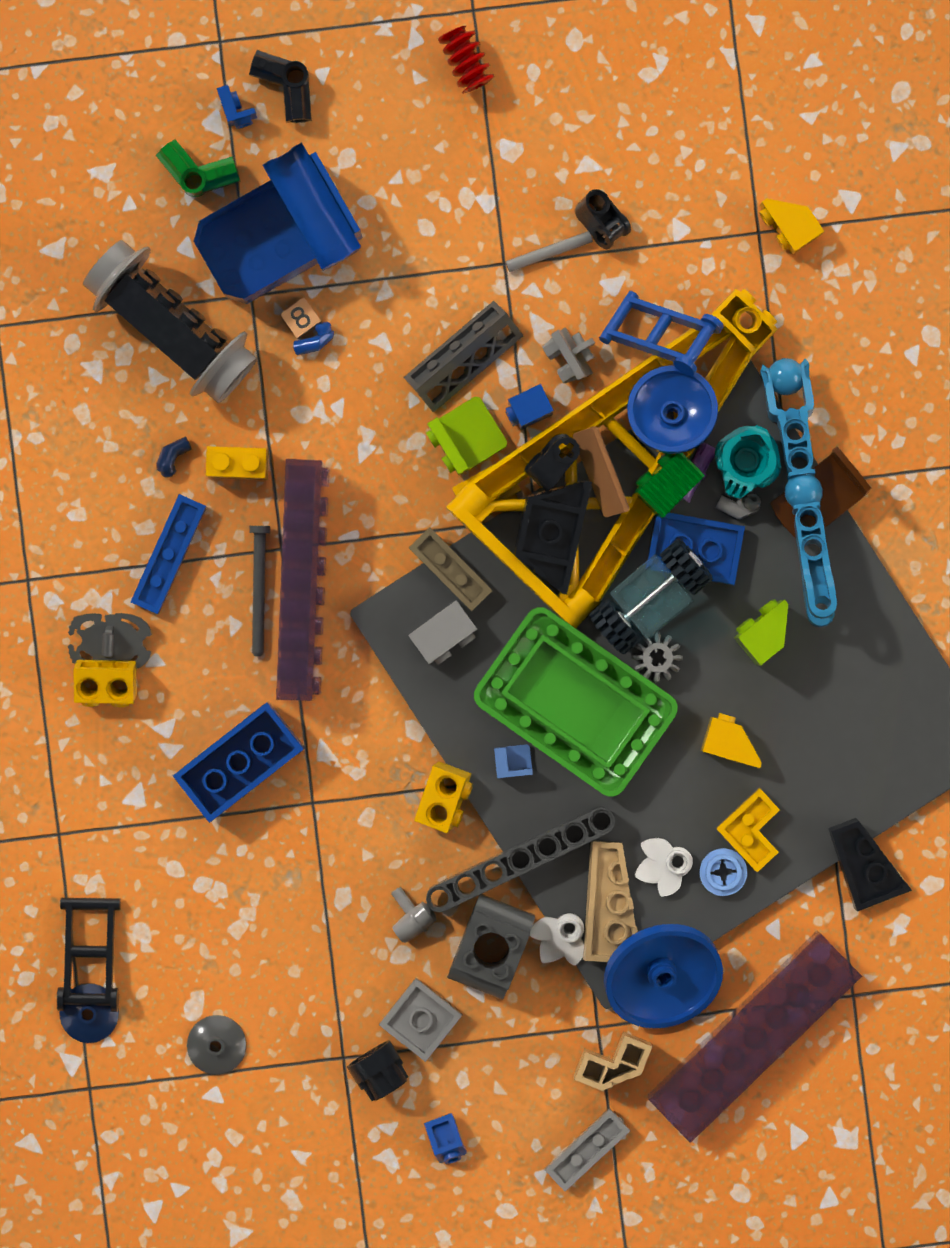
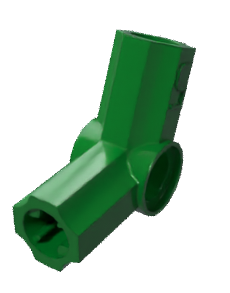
[156,139,241,197]

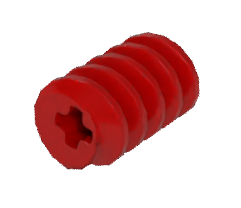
[438,26,495,94]

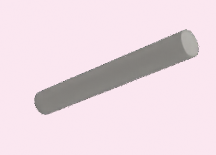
[505,231,593,272]

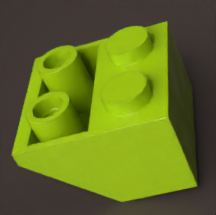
[734,599,789,666]

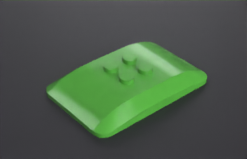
[474,607,678,797]

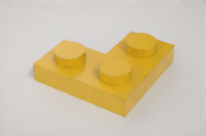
[716,788,780,872]

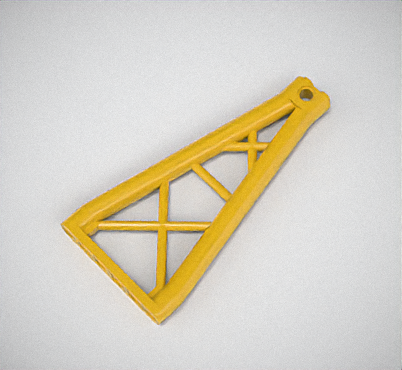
[446,289,778,628]

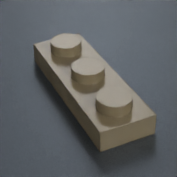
[409,527,493,611]

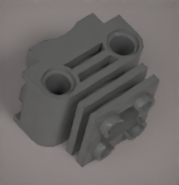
[447,894,535,1000]

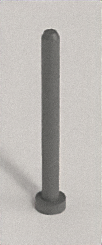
[249,526,270,656]

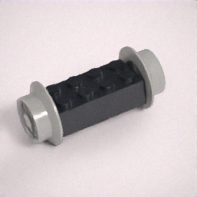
[83,240,257,403]

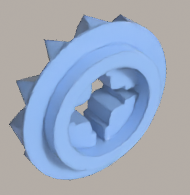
[699,848,747,896]

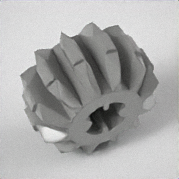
[632,632,683,683]

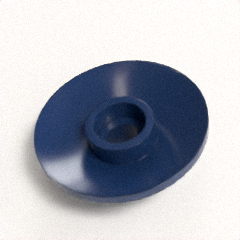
[59,983,119,1043]

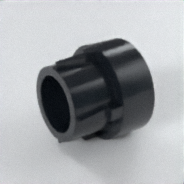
[347,1040,408,1101]

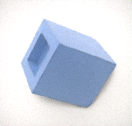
[494,744,533,779]

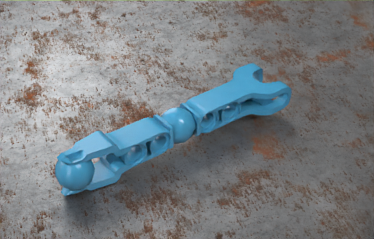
[760,358,837,627]

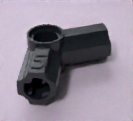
[249,50,312,123]

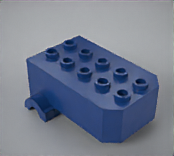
[194,142,363,304]

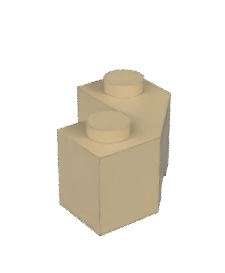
[574,1032,652,1091]

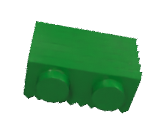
[634,453,705,518]

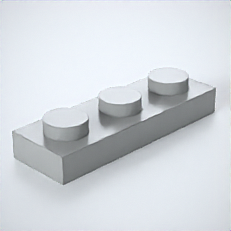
[544,1108,630,1191]

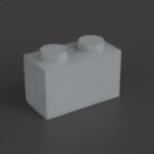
[408,600,477,665]

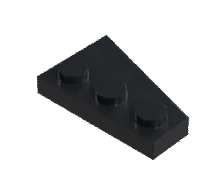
[828,818,912,912]

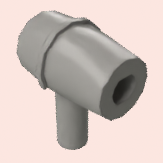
[391,887,436,943]

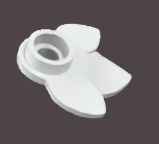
[635,838,693,897]
[530,913,584,966]

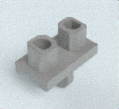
[542,328,595,383]

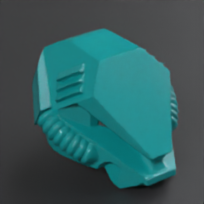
[714,425,781,499]

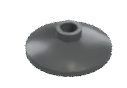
[187,1015,246,1075]

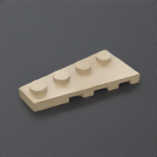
[583,841,638,962]

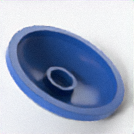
[627,365,718,454]

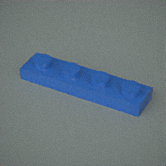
[131,494,207,614]

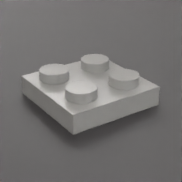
[379,978,462,1062]

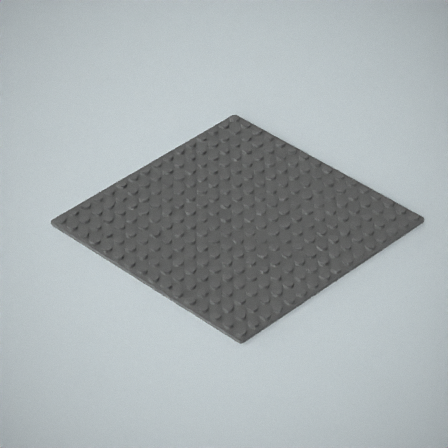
[350,360,950,1009]

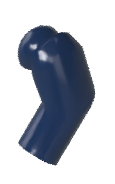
[156,436,192,478]

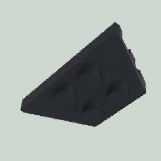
[513,480,592,595]

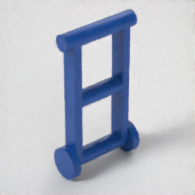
[599,291,724,376]

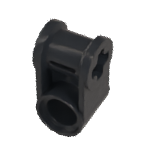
[575,189,631,250]
[524,434,580,491]

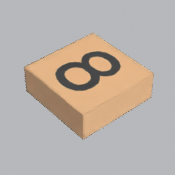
[280,297,321,339]

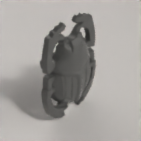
[68,613,152,669]

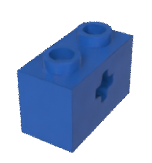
[505,384,554,430]

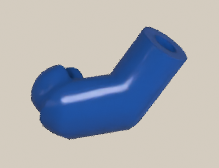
[293,322,334,355]

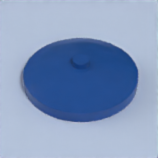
[604,924,723,1028]

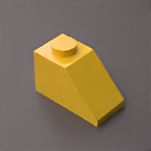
[701,713,762,768]

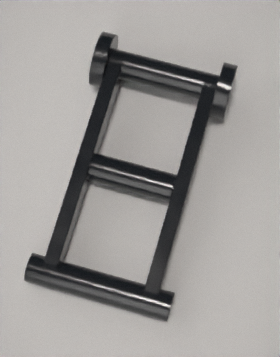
[57,898,121,1012]

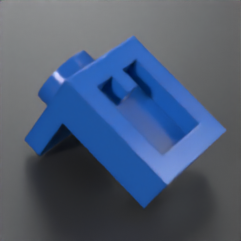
[217,85,257,129]
[424,1113,467,1164]

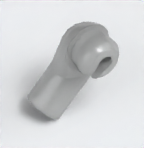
[715,493,761,519]

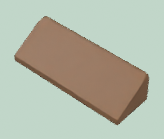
[573,426,630,517]

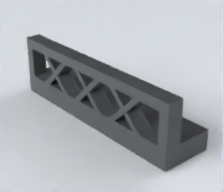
[404,301,523,413]

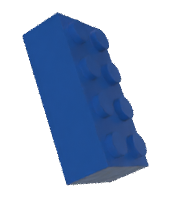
[173,702,305,823]

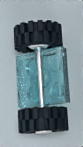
[590,538,713,655]

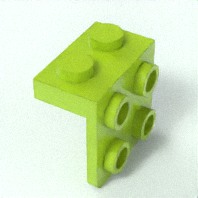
[426,397,507,476]

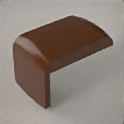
[770,447,871,538]

